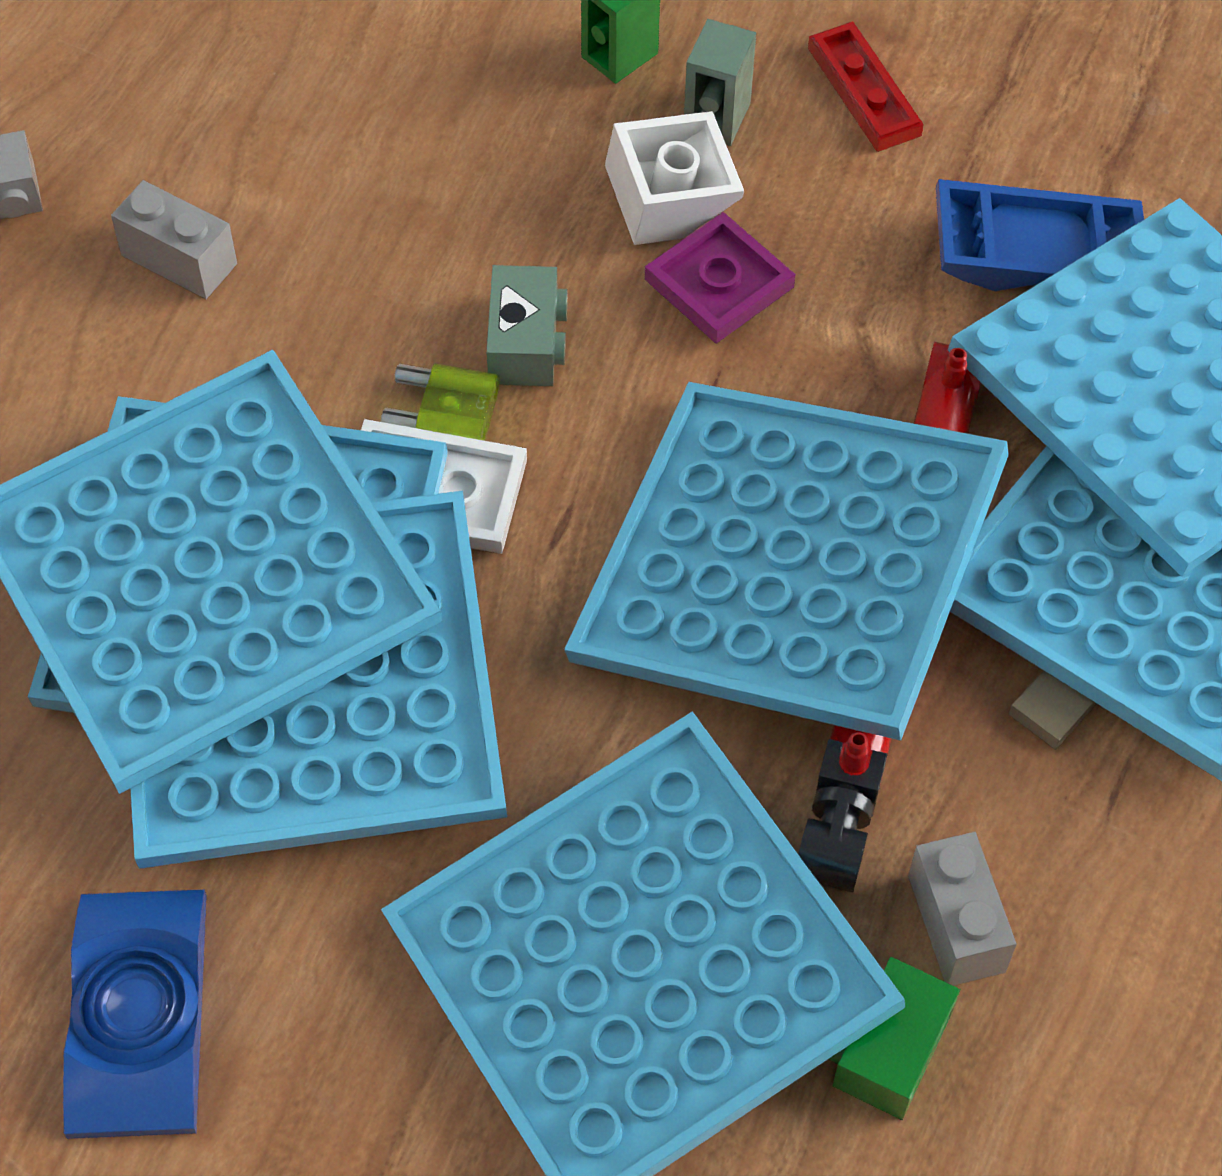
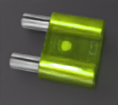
[381,363,500,441]

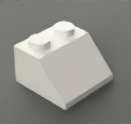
[605,111,744,245]

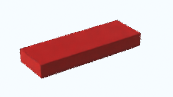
[808,21,924,152]

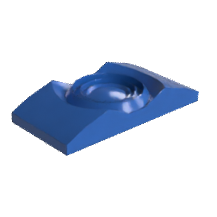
[935,179,1144,291]
[63,889,207,1139]

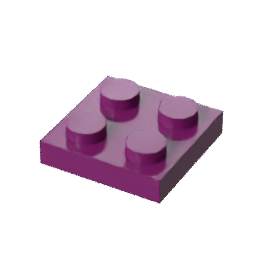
[644,212,796,344]

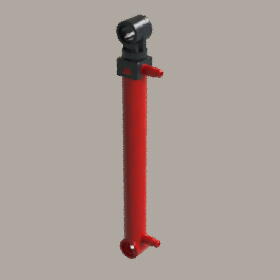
[798,341,981,892]

